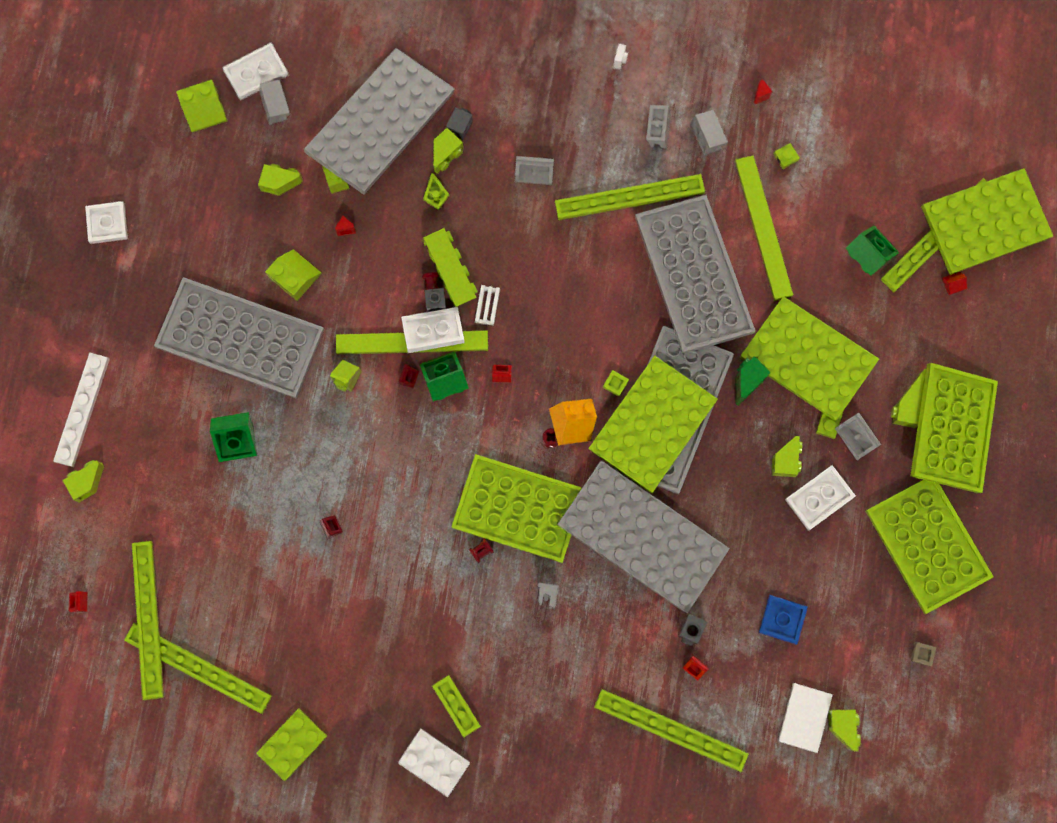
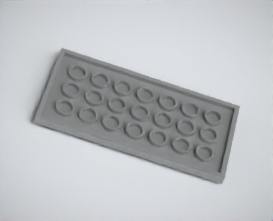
[304,48,455,194]
[635,195,755,354]
[154,277,324,399]
[607,326,734,495]
[557,461,730,614]

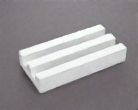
[475,285,500,326]

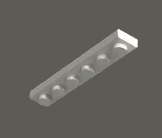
[53,353,110,467]

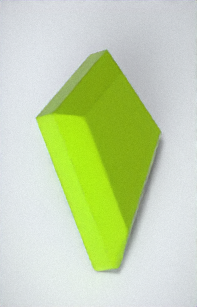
[423,173,449,210]

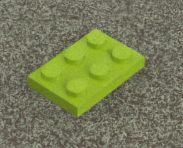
[256,709,327,781]

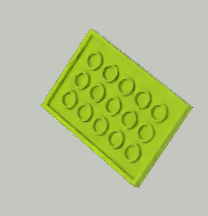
[921,168,1053,275]
[740,296,879,421]
[589,355,718,493]
[910,363,998,493]
[451,454,582,563]
[865,480,994,614]

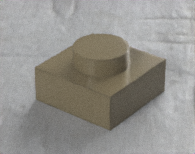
[911,642,936,667]

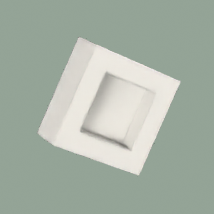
[613,44,628,69]

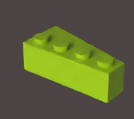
[422,228,478,307]

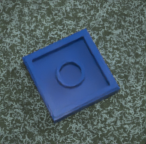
[758,595,808,645]

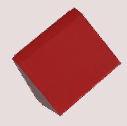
[754,80,772,104]
[335,216,356,236]
[942,272,967,295]
[492,365,512,382]
[69,591,88,612]
[683,655,709,680]

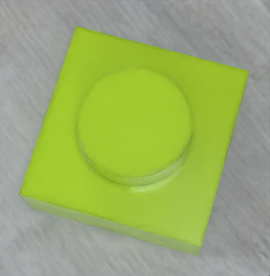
[774,143,800,169]
[603,370,629,397]

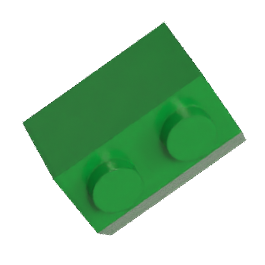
[846,225,899,276]
[419,351,469,402]
[735,356,771,406]
[210,412,257,462]

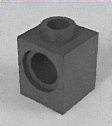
[446,107,473,140]
[425,288,446,312]
[678,614,707,646]

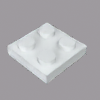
[85,201,128,244]

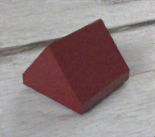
[398,364,419,389]
[319,515,343,540]

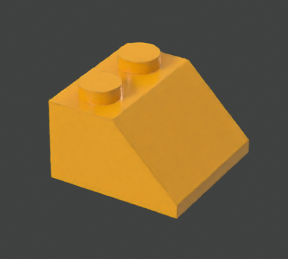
[549,399,597,446]

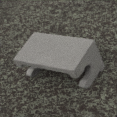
[259,80,290,125]
[646,105,671,148]
[690,110,728,156]
[515,156,554,185]
[835,413,881,460]
[538,583,558,609]

